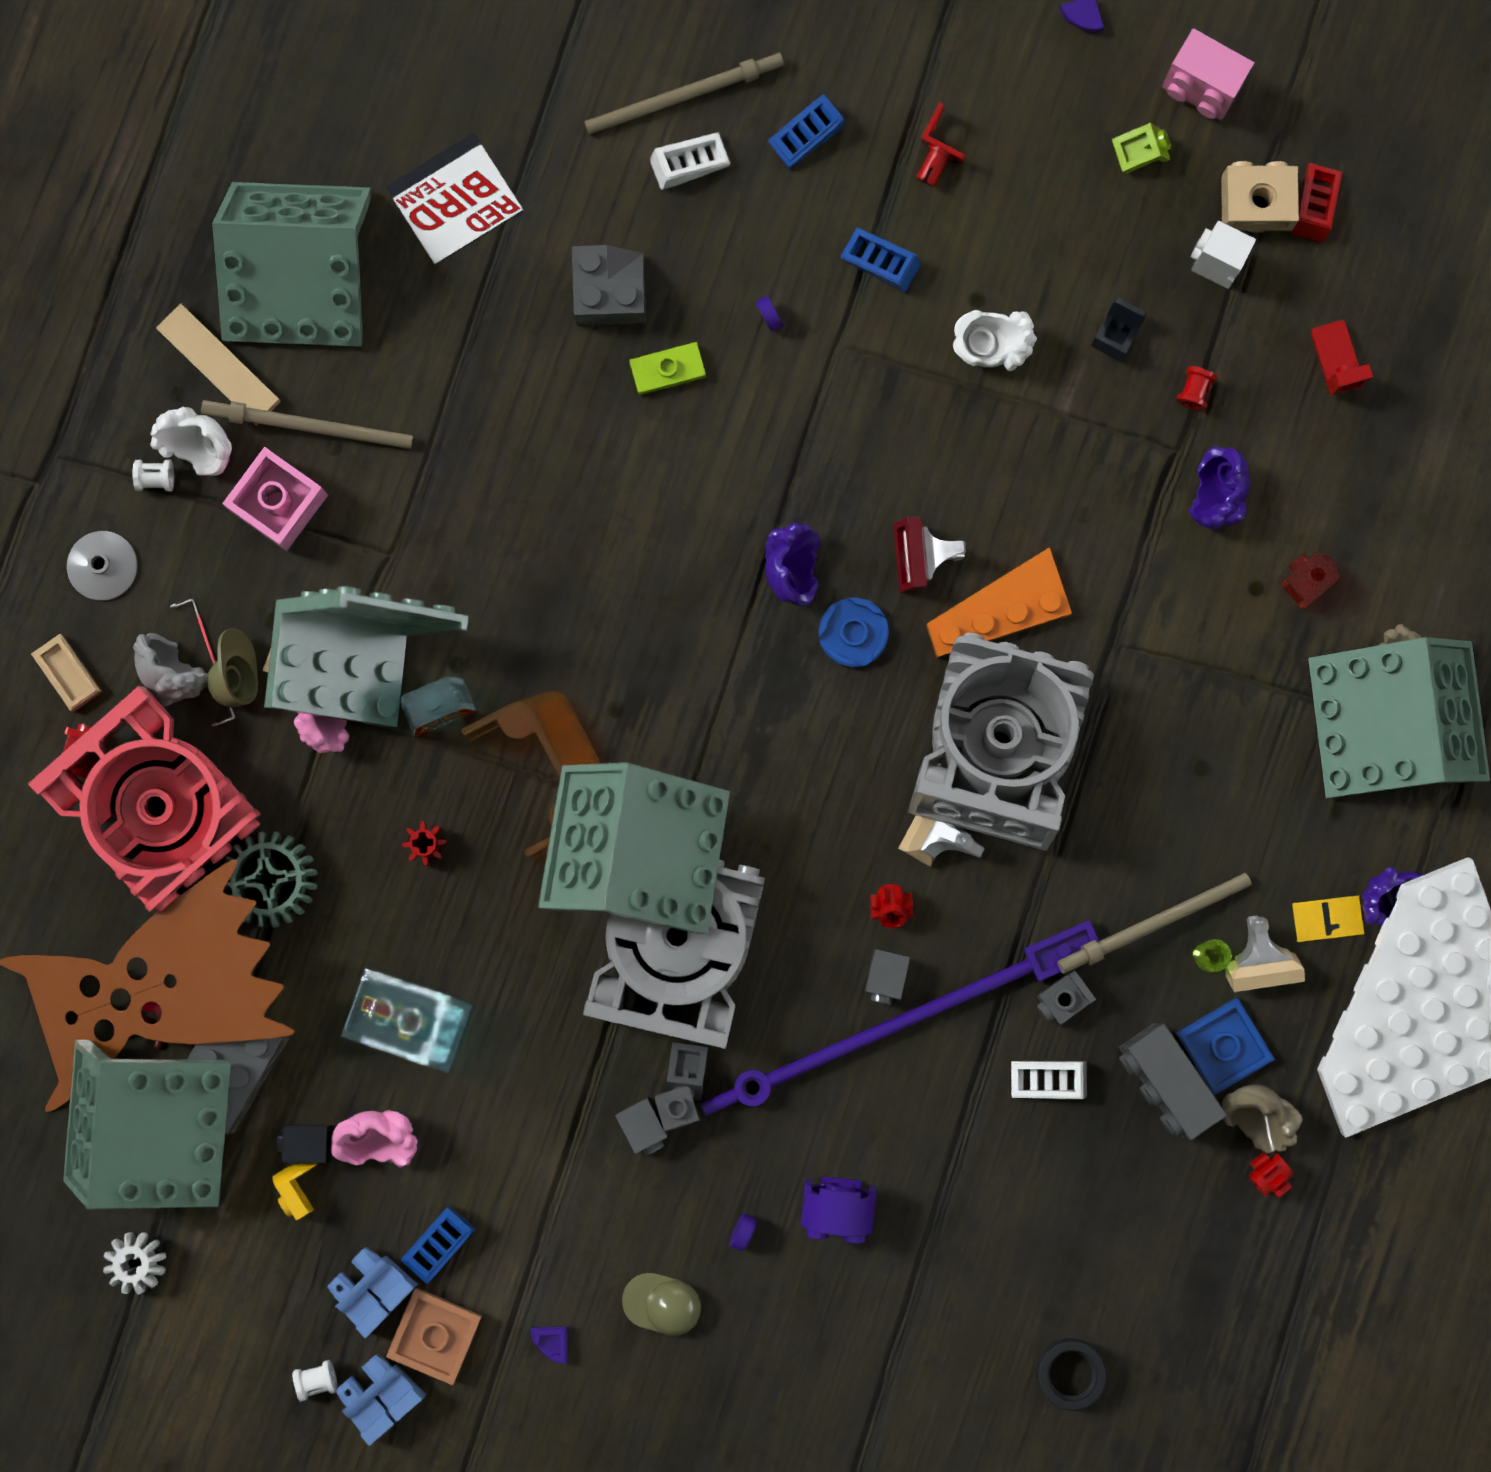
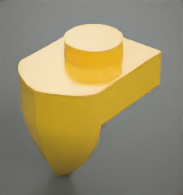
[273,1162,317,1221]

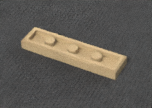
[156,304,281,426]

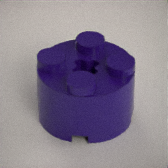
[801,1177,877,1243]

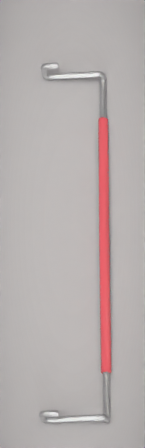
[170,599,235,726]

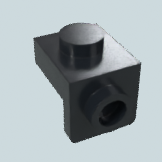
[1091,298,1147,362]

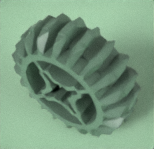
[224,832,318,928]

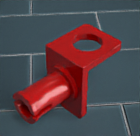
[916,102,965,188]

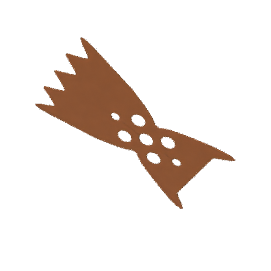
[0,859,295,1112]

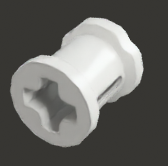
[132,460,174,491]
[293,1360,338,1402]

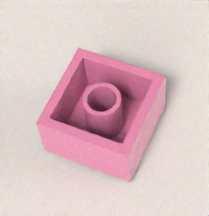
[1162,28,1255,121]
[222,447,328,551]

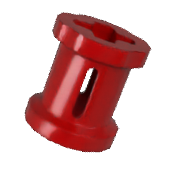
[1176,366,1217,411]

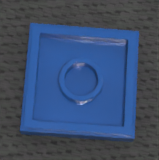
[1175,997,1275,1096]

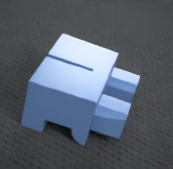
[327,1247,418,1338]
[336,1353,426,1446]

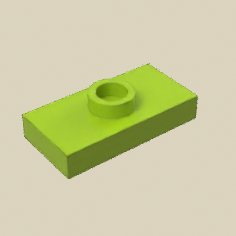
[629,342,706,395]

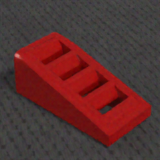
[1291,163,1343,242]

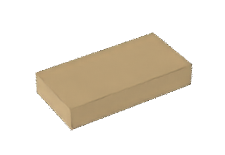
[31,634,102,712]

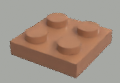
[386,1288,483,1385]

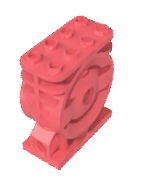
[28,686,261,913]

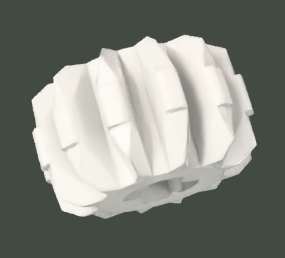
[103,1232,166,1294]

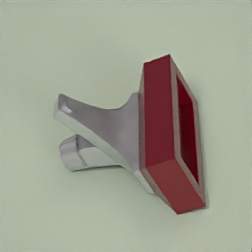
[893,517,966,593]

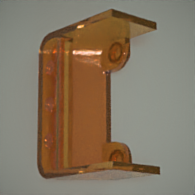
[461,691,601,860]

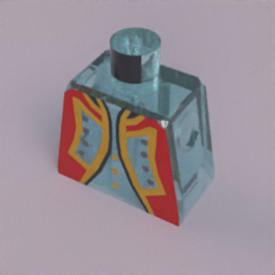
[401,676,476,737]

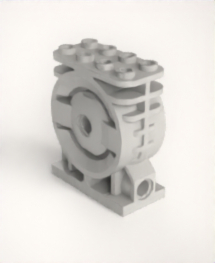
[908,633,1094,851]
[583,860,765,1048]

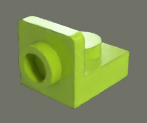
[1112,123,1171,174]

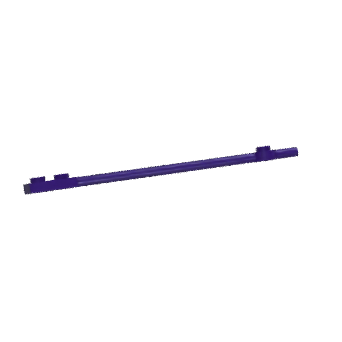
[700,920,1099,1116]

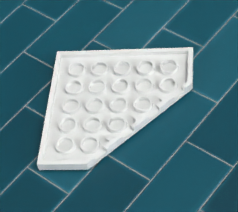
[1317,857,1491,1138]

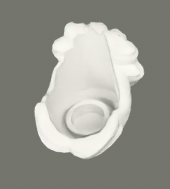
[953,310,1037,371]
[150,407,232,476]

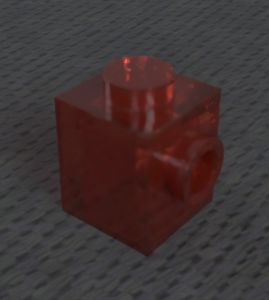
[1279,551,1341,610]

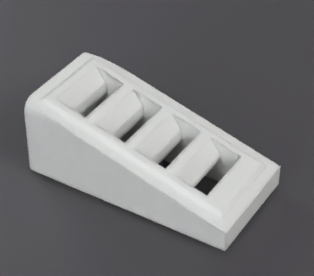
[650,132,730,189]
[1011,1061,1087,1099]

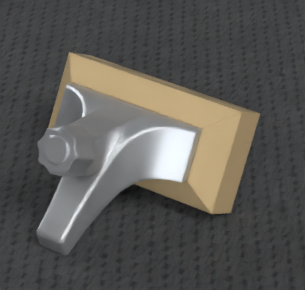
[898,815,985,867]
[1225,915,1305,992]

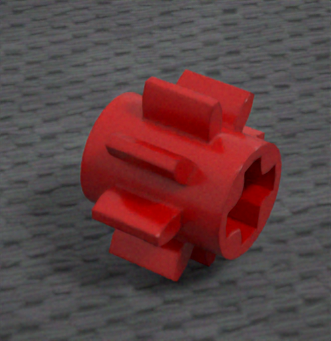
[402,821,448,866]
[870,884,913,928]
[1248,1153,1294,1198]

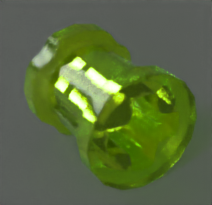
[1193,939,1232,972]

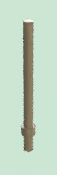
[584,53,784,135]
[201,400,413,449]
[1057,873,1252,974]

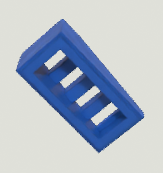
[768,94,844,169]
[840,227,921,293]
[401,1205,476,1284]

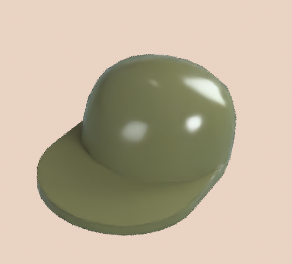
[207,628,258,708]
[622,1273,701,1336]

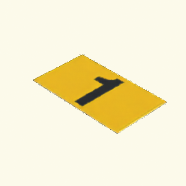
[1292,895,1364,942]

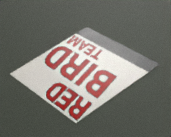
[386,133,523,264]

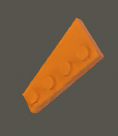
[926,547,1072,658]

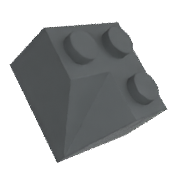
[572,245,646,326]

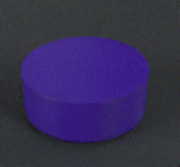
[756,295,784,332]
[729,1213,757,1251]

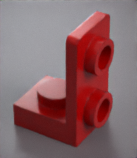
[1310,320,1373,396]

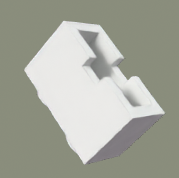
[1190,221,1256,289]

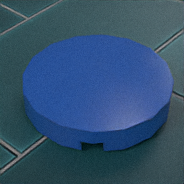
[818,597,889,668]

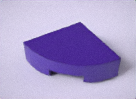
[1060,0,1104,33]
[530,1326,568,1364]

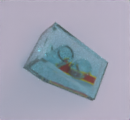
[341,969,472,1073]

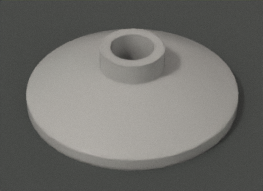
[67,531,138,601]

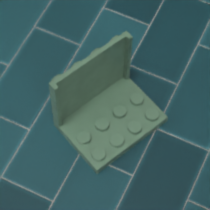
[212,182,371,346]
[264,587,469,727]
[1308,637,1490,798]
[538,763,730,934]
[63,1040,231,1209]

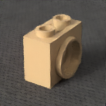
[1222,161,1299,233]

